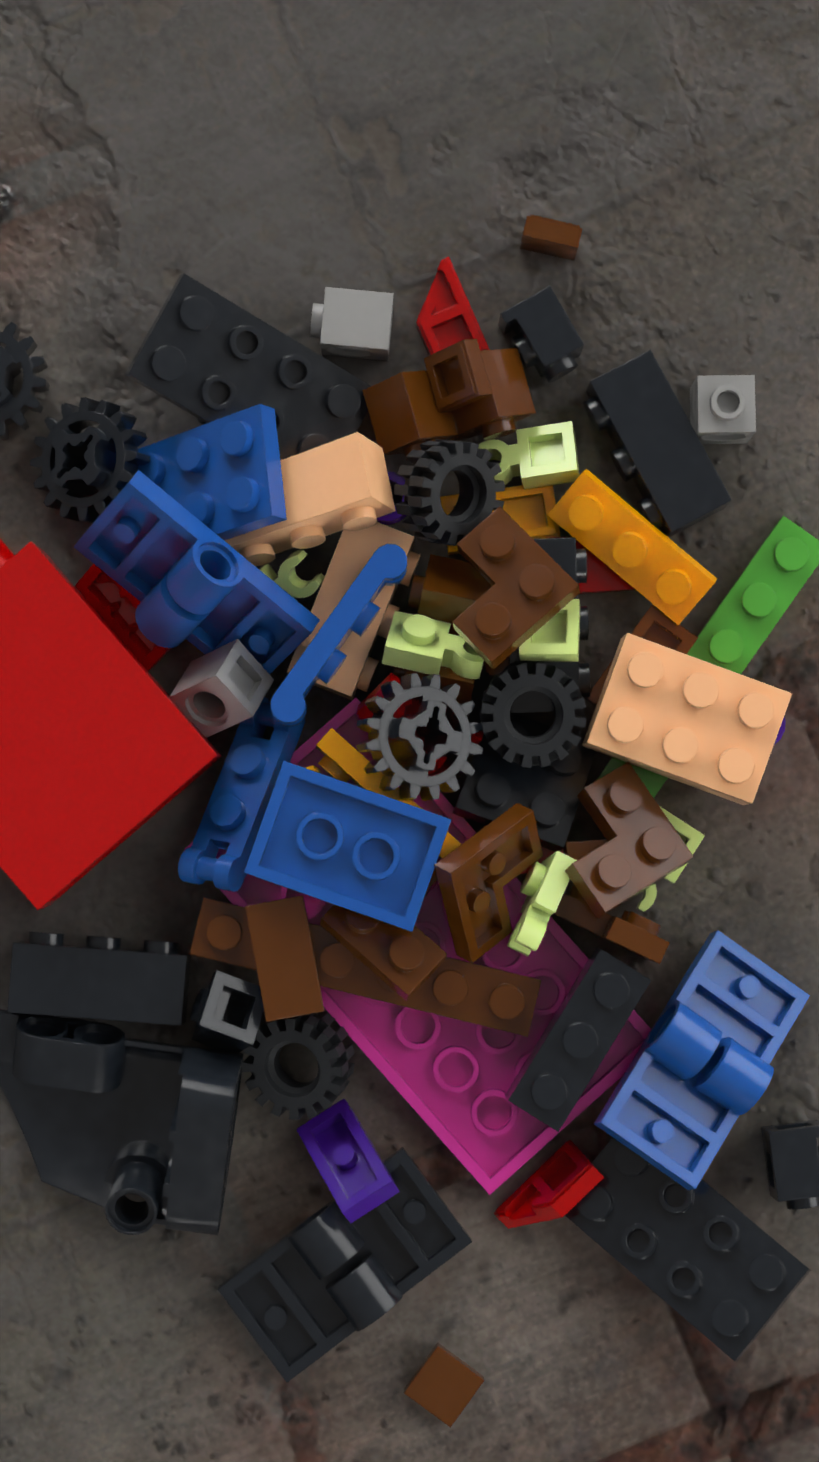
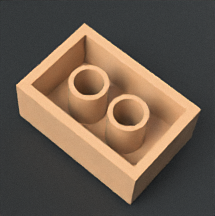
[582,633,792,805]

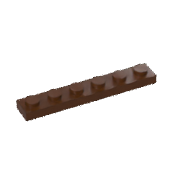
[190,897,542,1037]

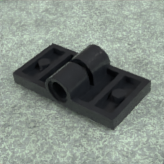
[125,273,371,460]
[565,1137,811,1362]
[218,1147,472,1383]

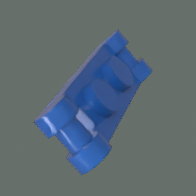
[270,544,407,727]
[178,697,305,892]

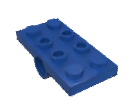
[74,470,320,675]
[594,930,810,1190]

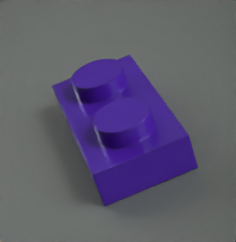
[296,1098,400,1224]

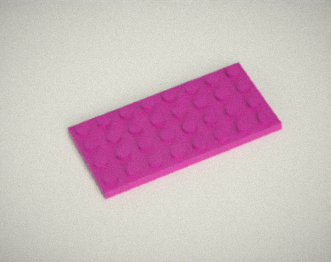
[184,698,651,1195]

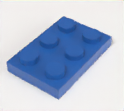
[138,404,287,541]
[244,760,452,932]

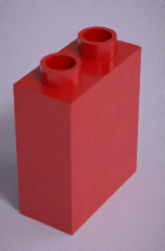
[0,538,223,910]

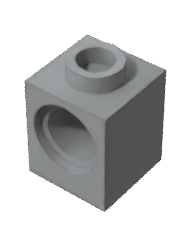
[310,287,394,361]
[690,375,756,444]
[169,639,274,738]

